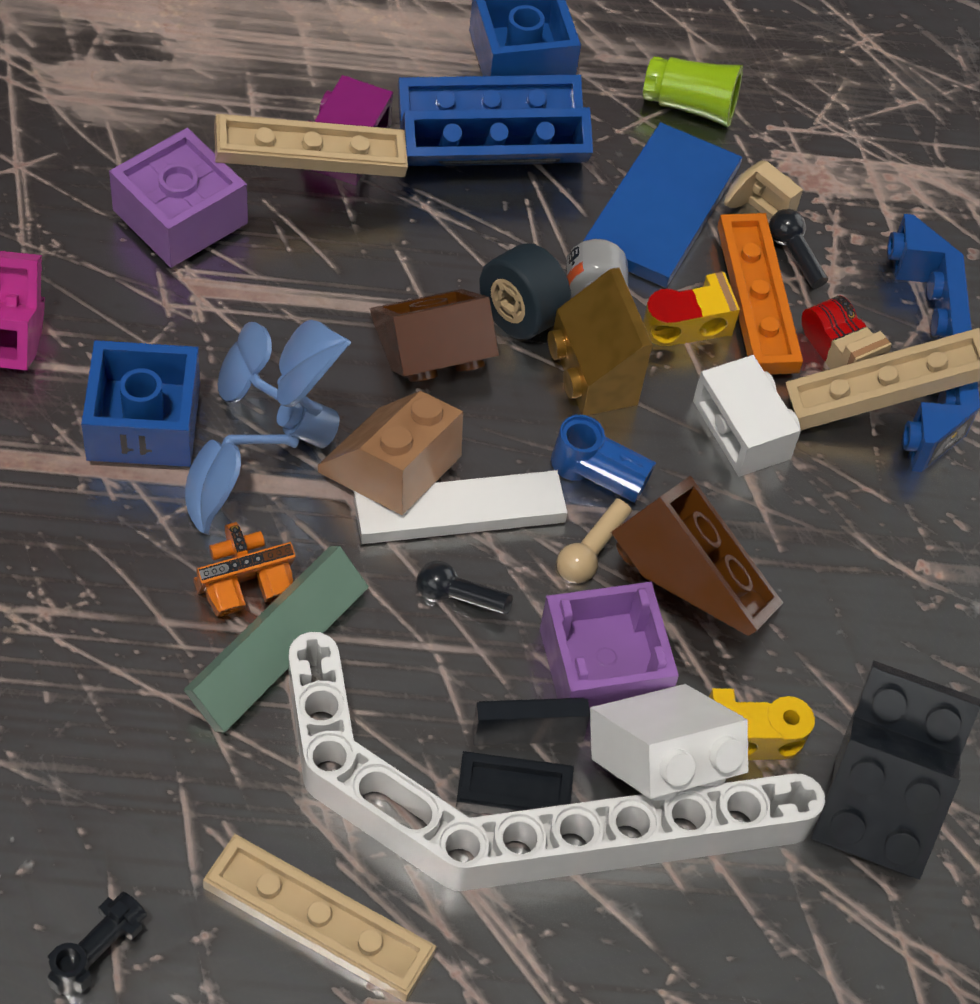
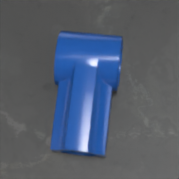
[551,415,656,503]

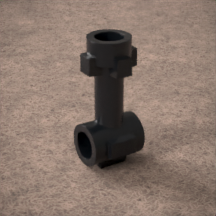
[47,892,147,996]

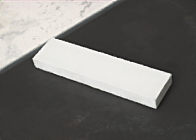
[354,470,568,544]

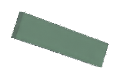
[184,546,369,733]

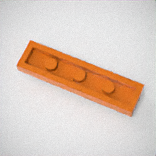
[717,213,803,375]

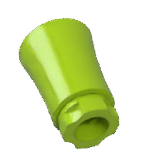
[643,56,743,127]

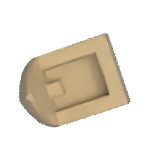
[724,160,803,220]

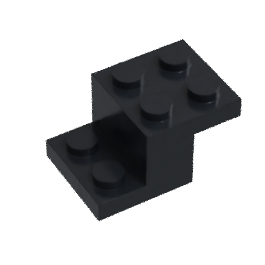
[812,660,980,880]

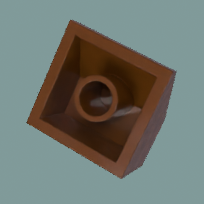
[370,289,499,382]

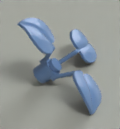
[185,320,351,535]

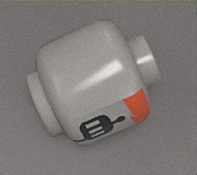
[566,239,628,298]

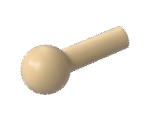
[556,498,632,583]

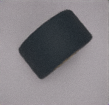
[479,243,571,339]

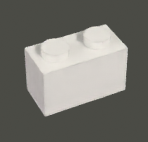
[693,355,801,477]

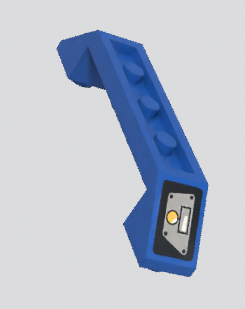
[887,214,980,472]

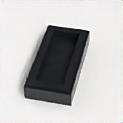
[472,698,590,746]
[455,751,574,815]

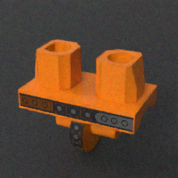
[193,522,296,617]

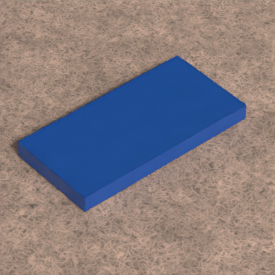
[583,122,742,288]

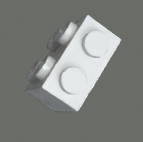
[590,684,748,800]

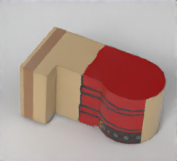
[801,295,892,369]

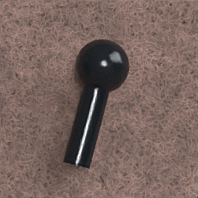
[769,209,828,289]
[416,561,513,615]

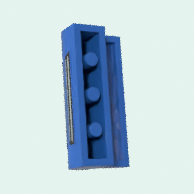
[397,75,593,166]

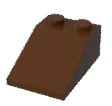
[611,475,783,636]

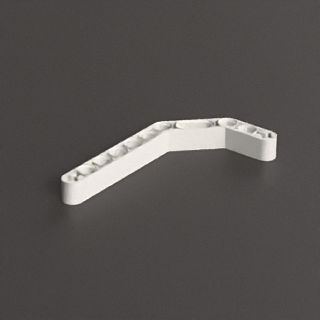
[289,632,825,891]

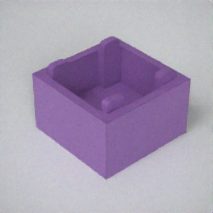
[109,127,248,268]
[540,581,679,711]

